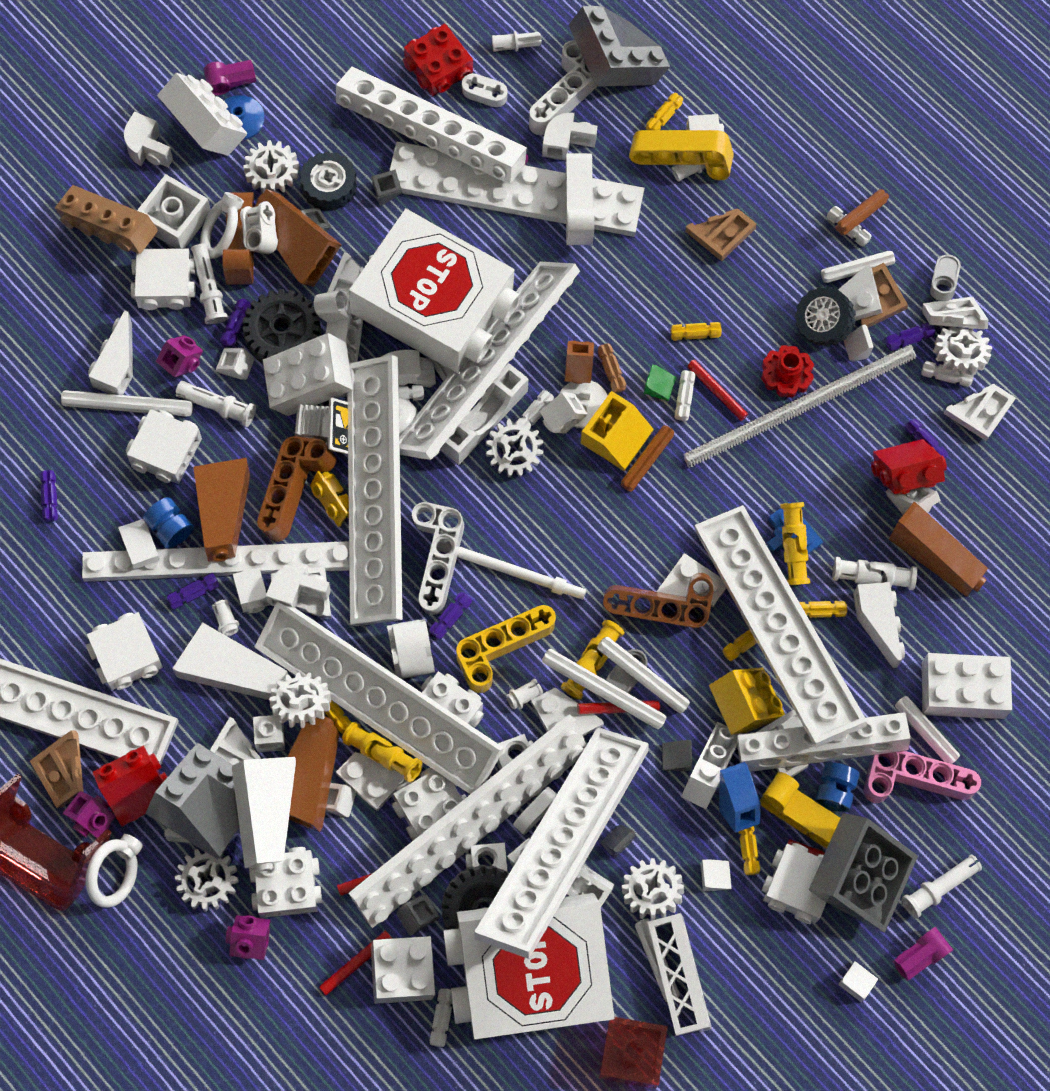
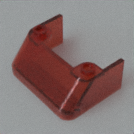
[0,773,111,911]

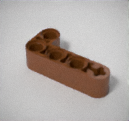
[223,192,254,285]
[257,436,337,542]
[603,573,713,628]

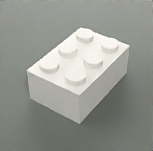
[157,73,247,156]
[263,333,353,416]
[922,653,1012,719]

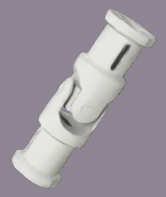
[832,557,917,590]

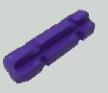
[220,298,251,347]
[885,322,936,351]
[904,419,948,459]
[40,470,58,522]
[167,573,219,609]
[429,592,472,640]

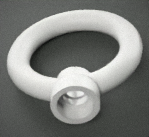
[200,192,244,259]
[86,834,143,908]

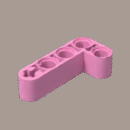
[864,751,981,803]

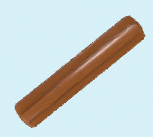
[835,189,889,235]
[621,425,674,492]

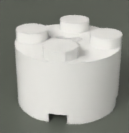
[387,619,435,679]

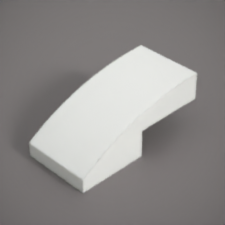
[118,519,160,569]

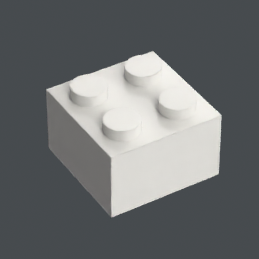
[137,174,210,249]
[371,936,435,1004]

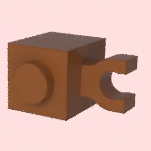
[565,340,594,384]

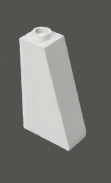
[173,623,288,700]
[231,757,296,872]

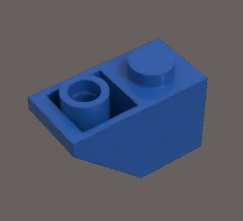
[719,762,761,833]

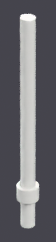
[431,543,586,600]

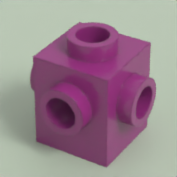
[156,335,203,377]
[63,791,116,839]
[226,915,270,960]

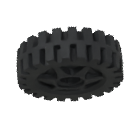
[243,289,321,362]
[442,865,509,930]

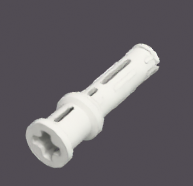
[191,244,228,324]
[176,381,256,427]
[902,855,982,918]

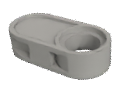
[930,255,961,301]
[606,649,648,694]

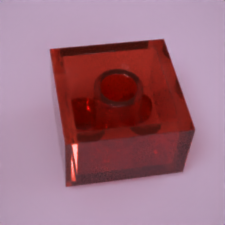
[598,1017,668,1089]

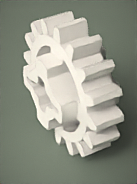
[243,140,299,193]
[933,326,992,376]
[486,419,543,477]
[269,672,331,728]
[175,849,238,911]
[622,858,684,920]

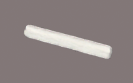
[597,637,690,713]

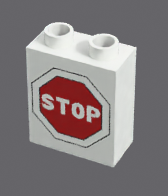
[349,209,521,373]
[443,893,614,1039]

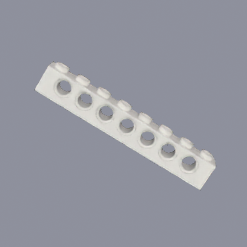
[336,67,527,184]

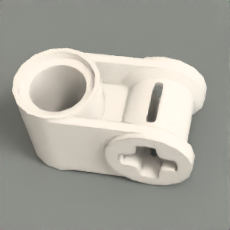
[240,201,278,254]

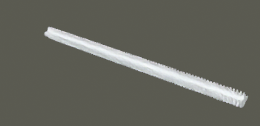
[684,345,916,468]

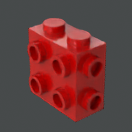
[403,23,473,96]
[871,439,947,494]
[92,745,168,826]

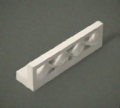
[648,913,712,1036]

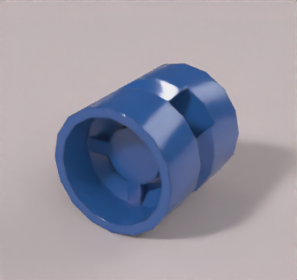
[143,497,194,549]
[815,762,860,812]

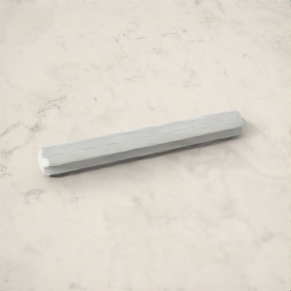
[61,390,193,416]
[542,649,666,729]

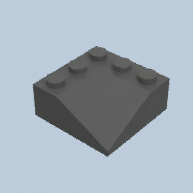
[568,6,670,86]
[145,742,240,860]
[809,813,918,933]

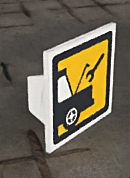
[322,397,348,455]

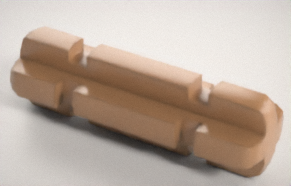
[598,343,626,393]

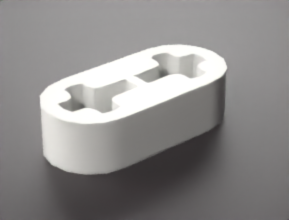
[462,73,508,107]
[513,787,557,835]

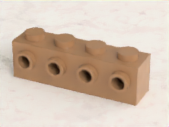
[55,185,158,254]

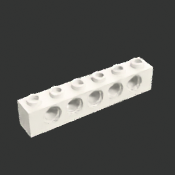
[738,712,911,772]

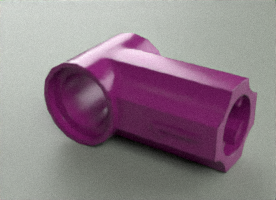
[203,60,256,96]
[892,926,953,981]

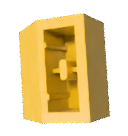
[580,391,654,471]
[709,667,785,735]

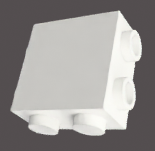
[131,249,196,310]
[126,409,202,484]
[86,612,163,690]
[421,671,484,728]
[392,767,467,840]
[761,843,826,924]
[249,847,322,918]

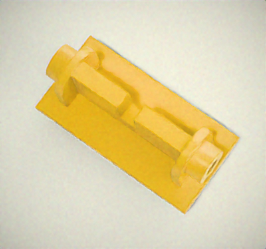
[310,471,349,528]

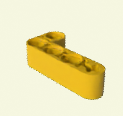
[629,130,734,181]
[456,605,556,693]
[760,772,840,849]

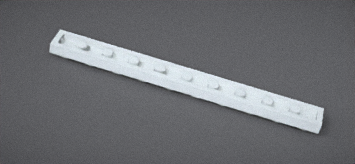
[82,541,350,582]

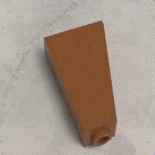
[255,189,342,287]
[193,458,250,562]
[889,502,988,597]
[288,716,340,833]

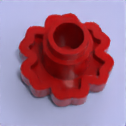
[761,345,814,398]

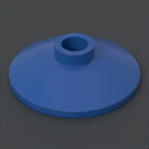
[224,95,265,140]

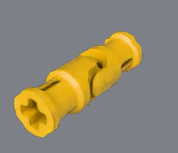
[780,502,810,585]
[561,620,625,700]
[342,722,423,782]

